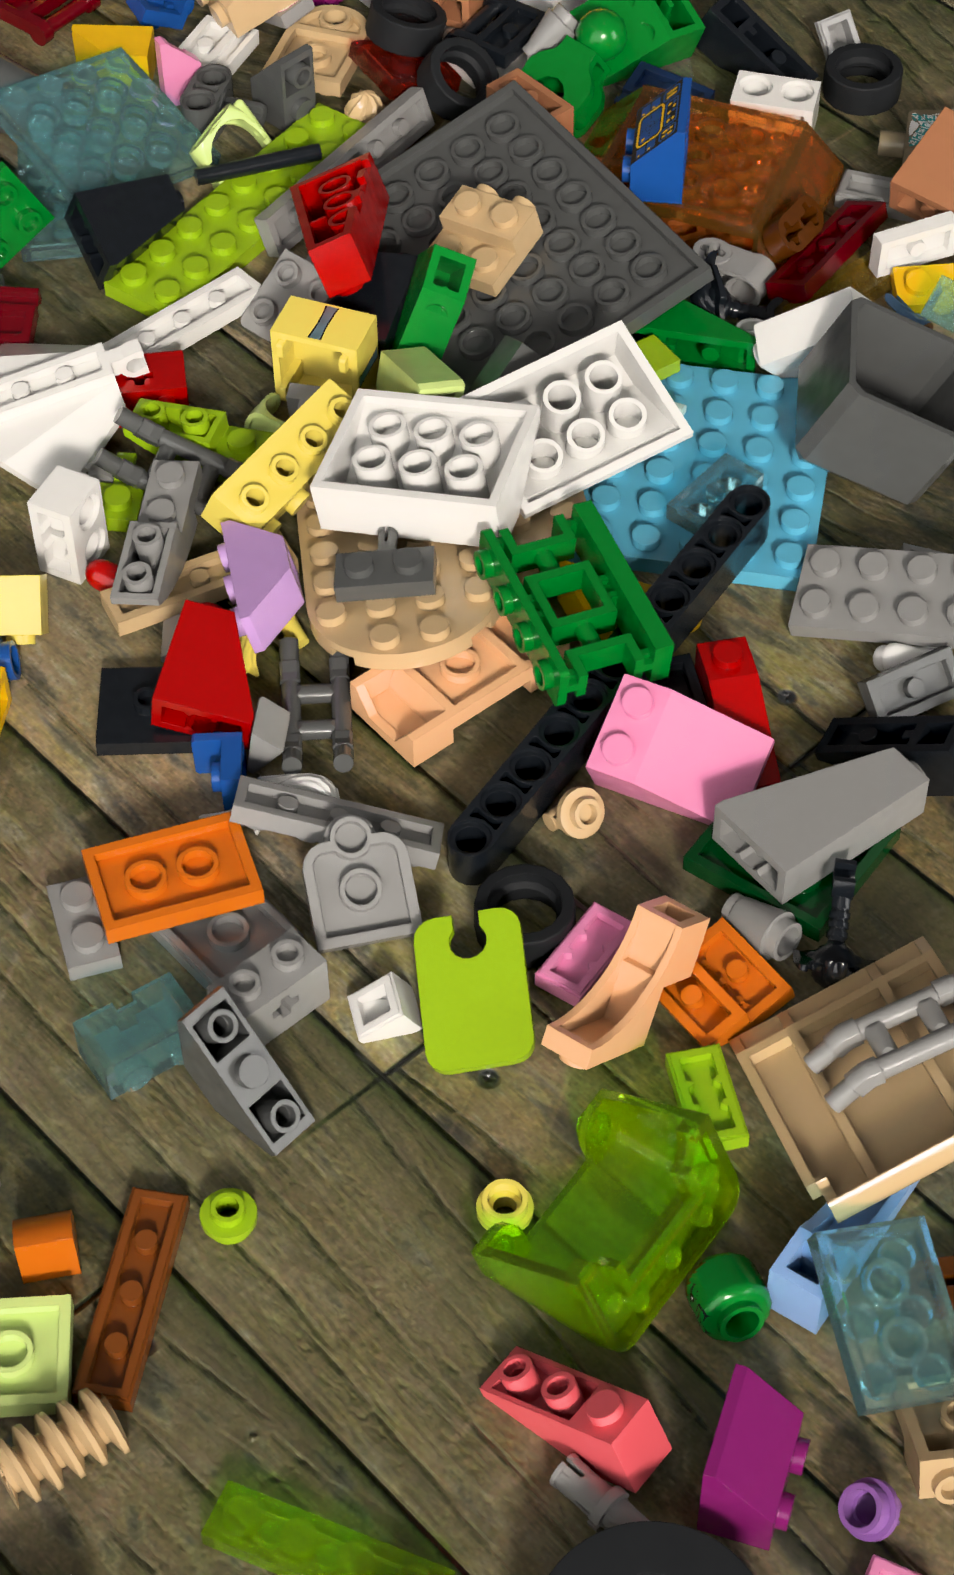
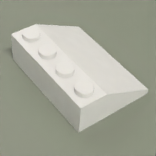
[459,320,694,519]
[310,388,541,547]

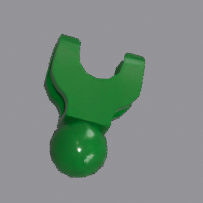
[522,8,628,138]

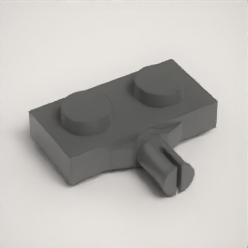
[334,527,437,603]

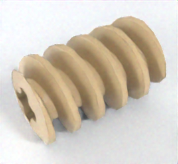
[0,1388,131,1510]

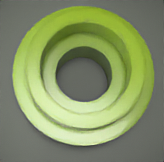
[199,1188,258,1245]

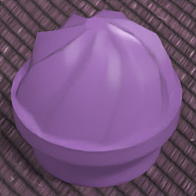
[838,1477,903,1542]

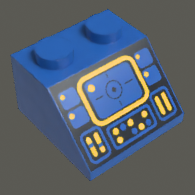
[622,77,692,204]

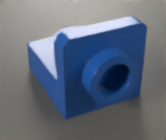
[191,731,247,811]

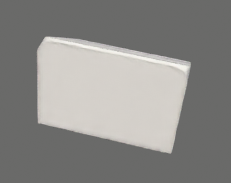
[347,971,423,1043]

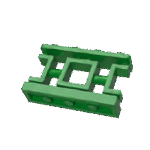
[473,500,675,707]

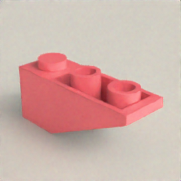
[479,1346,672,1494]

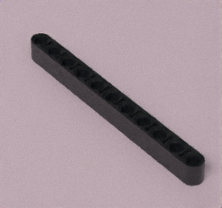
[447,485,771,885]

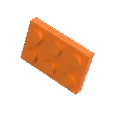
[81,811,265,944]

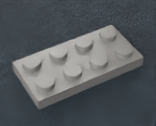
[788,544,954,649]

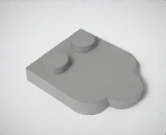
[302,814,422,954]

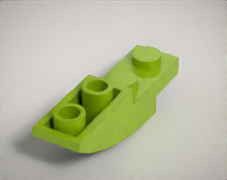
[123,398,274,482]

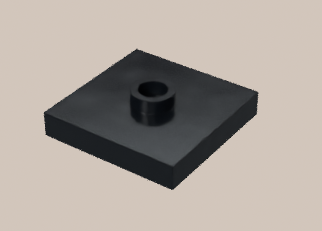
[95,667,193,756]

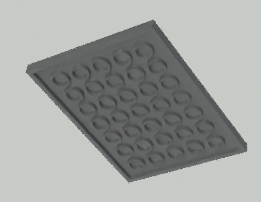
[378,80,714,396]

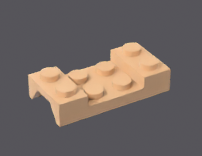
[350,616,570,767]

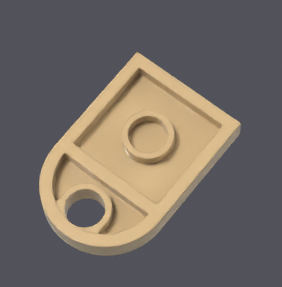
[262,5,369,97]

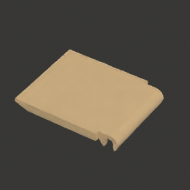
[728,936,954,1224]

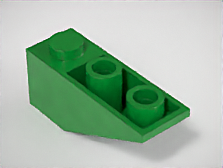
[391,244,477,360]

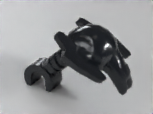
[690,250,784,321]
[793,858,876,988]

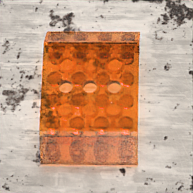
[584,85,844,271]

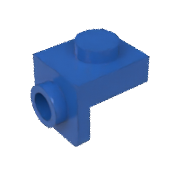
[126,0,195,30]

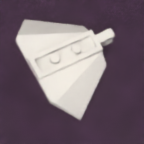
[0,338,150,489]

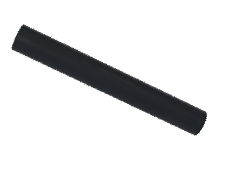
[194,143,322,186]

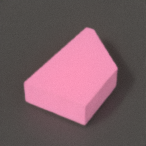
[154,36,202,109]

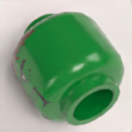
[685,1252,772,1342]

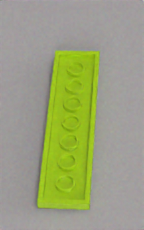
[104,103,366,317]

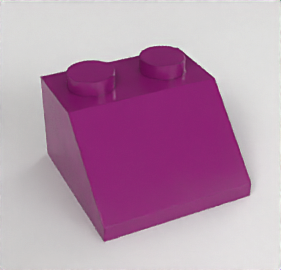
[697,1364,811,1551]

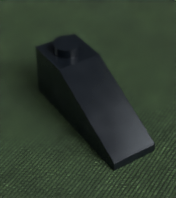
[697,0,819,81]
[814,715,954,796]

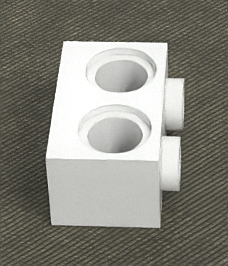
[728,70,821,146]
[27,465,110,585]

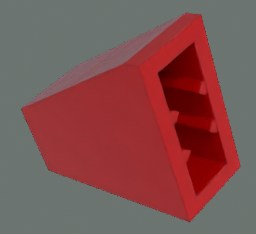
[151,599,254,750]

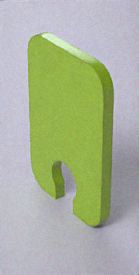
[414,908,536,1075]

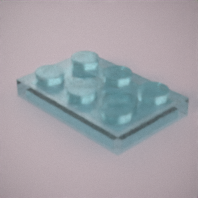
[807,1215,954,1417]

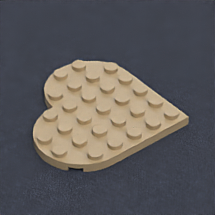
[296,488,586,670]

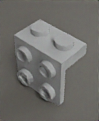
[241,248,333,344]

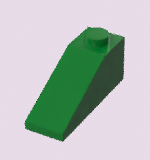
[631,299,756,373]

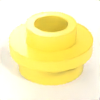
[476,1179,534,1236]

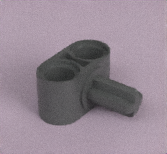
[180,64,268,144]

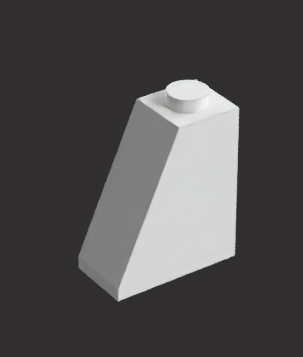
[753,286,871,378]

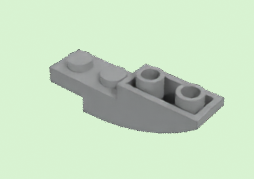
[110,460,203,606]

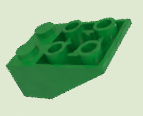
[570,0,706,87]

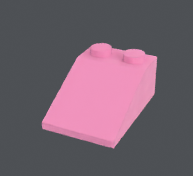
[585,674,775,825]

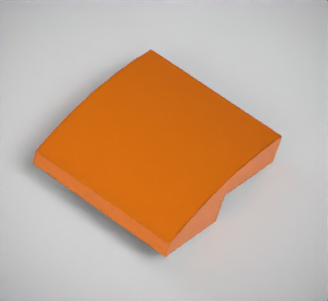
[659,917,795,1047]

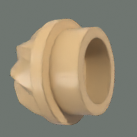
[344,89,385,124]

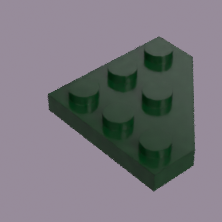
[683,822,901,942]

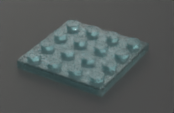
[0,47,221,203]

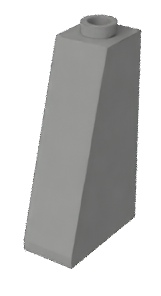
[712,747,930,905]

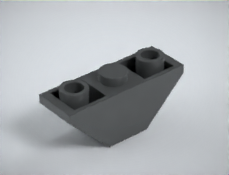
[177,986,316,1156]

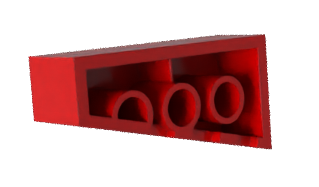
[289,152,390,299]

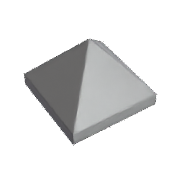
[814,9,861,60]

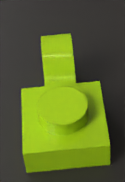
[100,452,145,532]

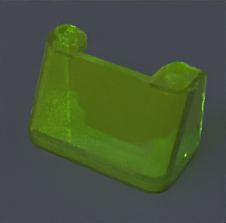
[470,1088,740,1353]

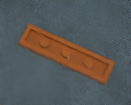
[72,1187,190,1412]

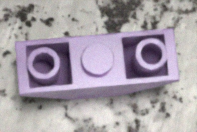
[217,520,305,654]

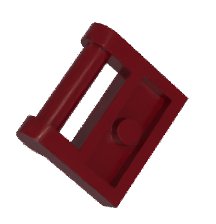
[0,0,101,46]

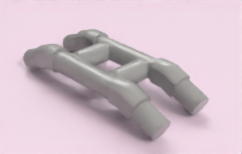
[803,974,954,1113]

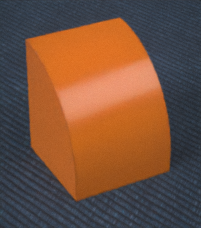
[12,1210,82,1284]

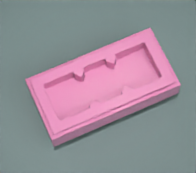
[535,902,631,1006]

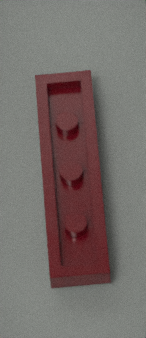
[765,200,888,304]

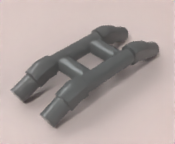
[93,406,243,520]
[279,637,354,774]

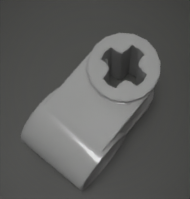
[693,237,777,306]

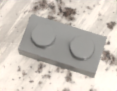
[46,876,123,981]

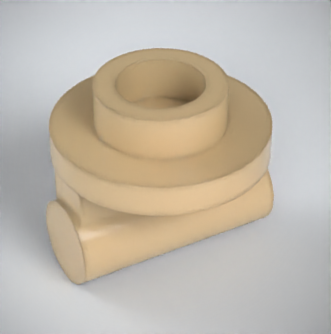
[542,786,605,839]

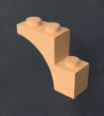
[541,895,710,1070]

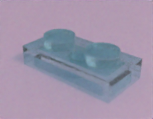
[666,453,764,534]

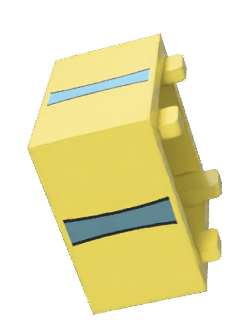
[270,295,379,402]

